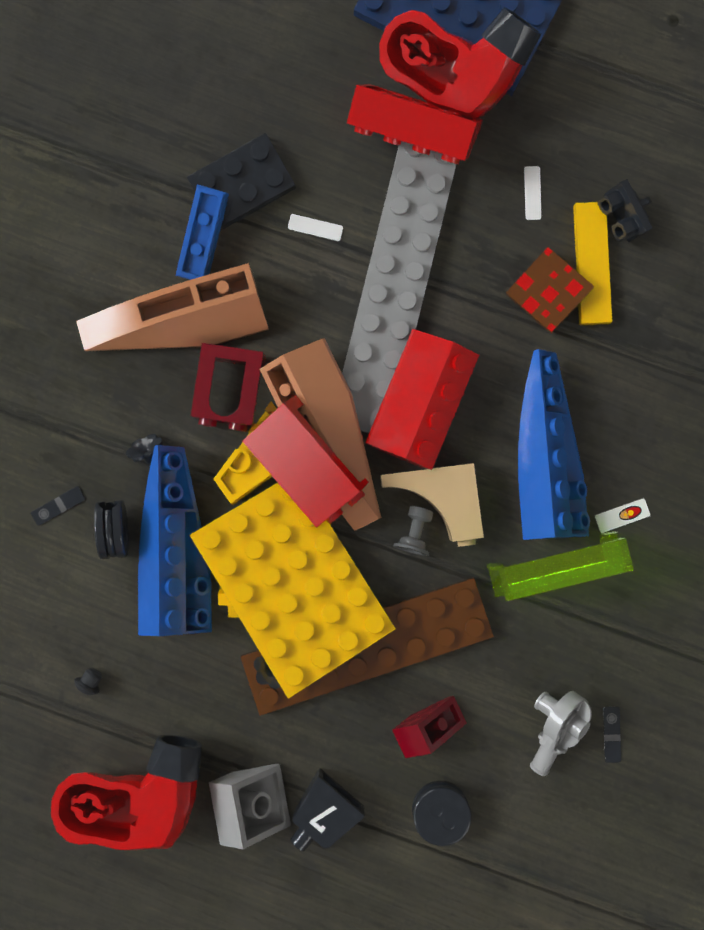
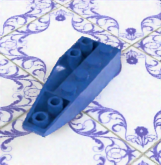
[518,349,590,540]
[138,445,212,636]

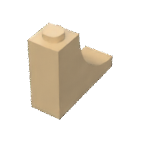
[380,463,484,547]

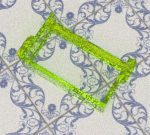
[487,531,634,601]

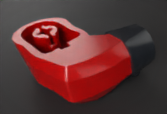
[379,7,541,119]
[51,735,202,850]

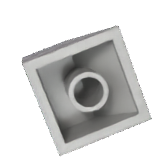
[209,764,291,849]

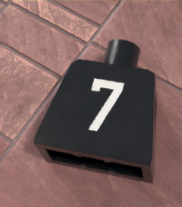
[290,768,365,852]

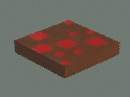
[506,247,594,334]

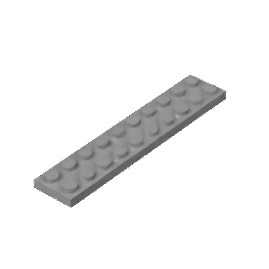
[342,141,456,433]

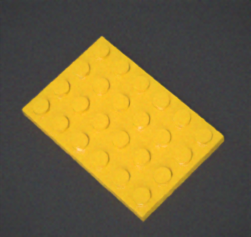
[190,483,396,699]

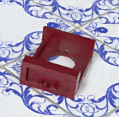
[191,343,266,432]

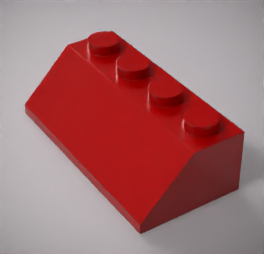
[347,84,483,164]
[365,329,479,470]

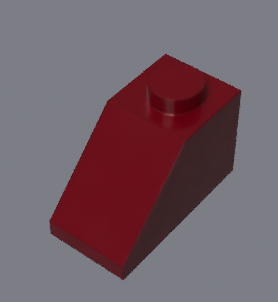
[392,695,467,758]

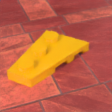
[214,401,277,505]

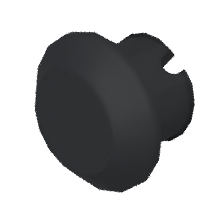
[74,668,102,696]

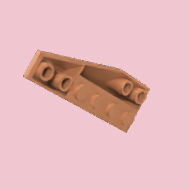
[76,263,269,351]
[260,338,381,531]

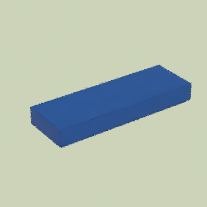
[176,184,229,280]

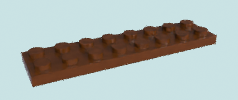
[240,577,494,716]

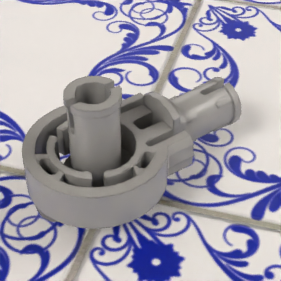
[530,691,592,776]

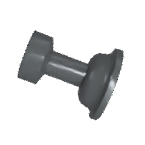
[393,506,433,556]

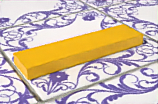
[573,202,612,325]

